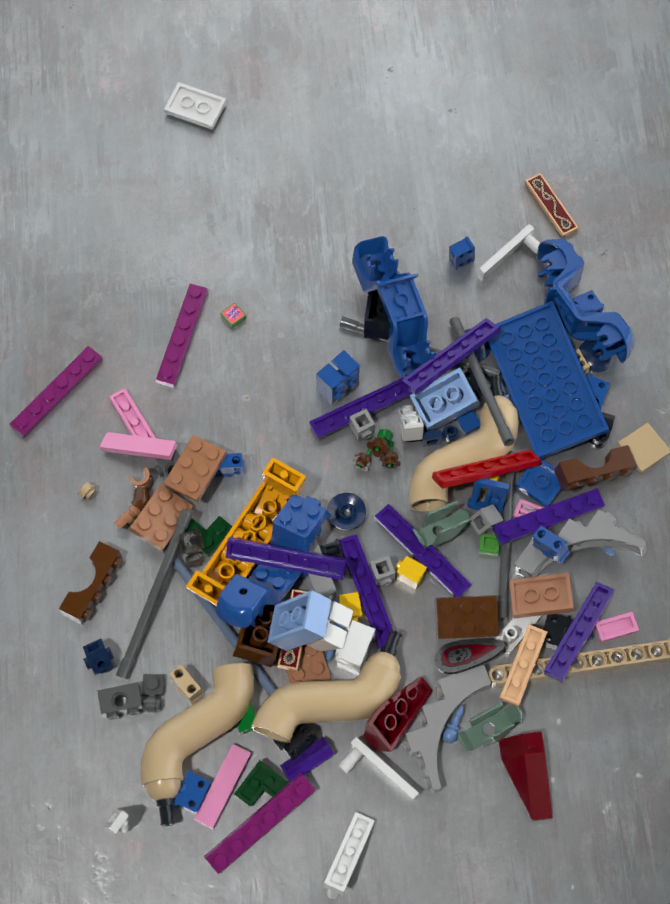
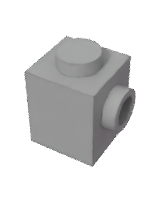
[349,409,375,441]
[468,504,504,535]
[369,555,395,587]

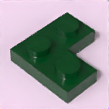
[183,516,233,558]
[234,760,289,807]

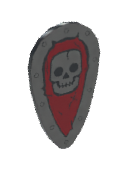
[434,639,505,674]

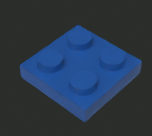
[515,458,561,507]

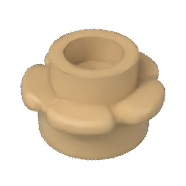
[78,482,95,499]

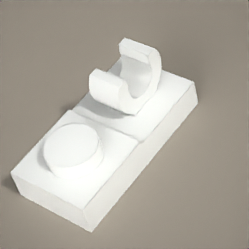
[104,809,130,833]

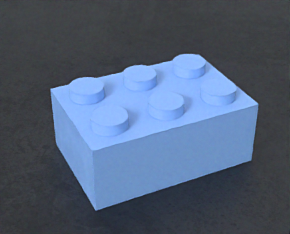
[410,368,481,430]
[268,590,331,651]

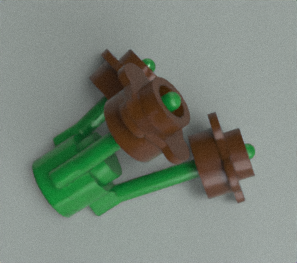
[352,429,401,471]

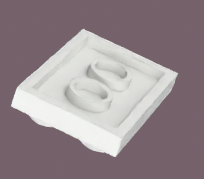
[164,82,226,130]

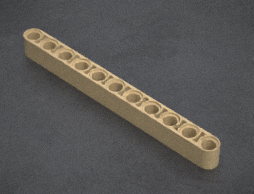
[488,640,670,688]

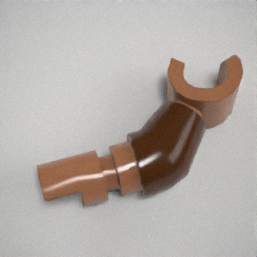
[114,467,154,529]

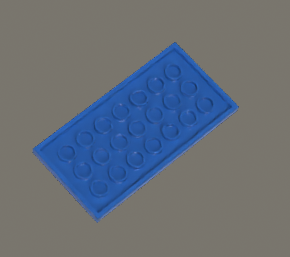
[488,300,610,459]

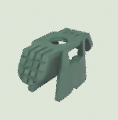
[413,501,471,549]
[458,703,523,751]

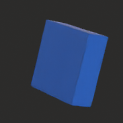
[455,410,480,436]

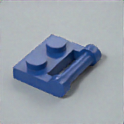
[467,478,509,515]

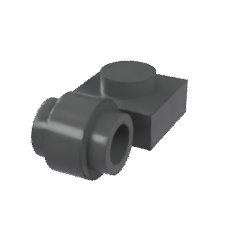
[142,674,164,713]

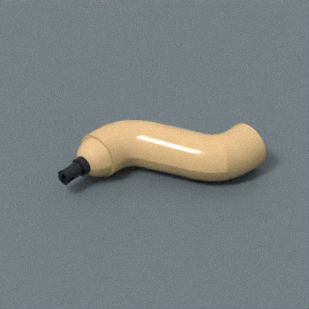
[408,375,519,512]
[251,630,402,743]
[140,663,254,827]

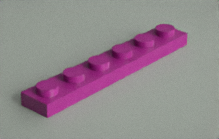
[156,284,208,387]
[9,346,103,438]
[204,773,315,874]

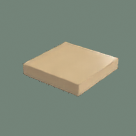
[617,422,670,473]

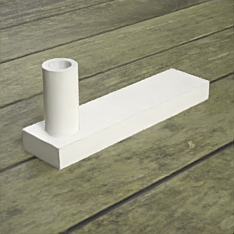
[477,224,540,281]
[495,615,543,655]
[338,737,420,800]
[323,812,375,899]

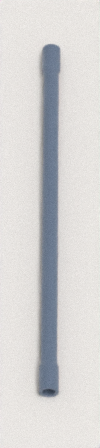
[162,543,277,696]

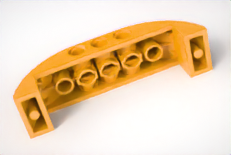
[186,457,306,606]

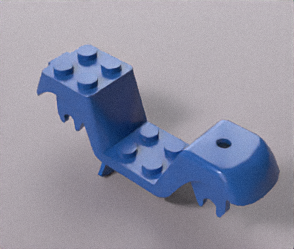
[352,236,435,378]
[536,238,634,363]
[215,495,331,628]

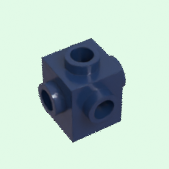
[83,639,114,675]

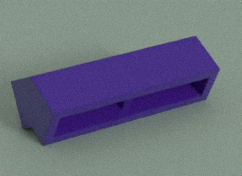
[280,737,334,782]

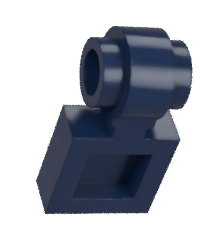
[421,425,458,447]

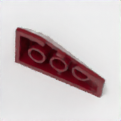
[363,677,433,752]
[498,731,553,821]

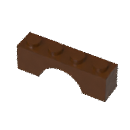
[554,445,637,491]
[59,541,123,625]

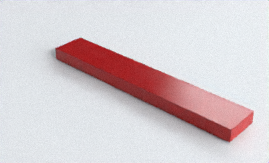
[432,449,541,489]

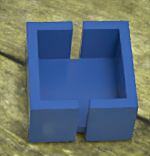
[316,350,360,404]

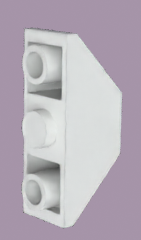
[398,405,424,441]

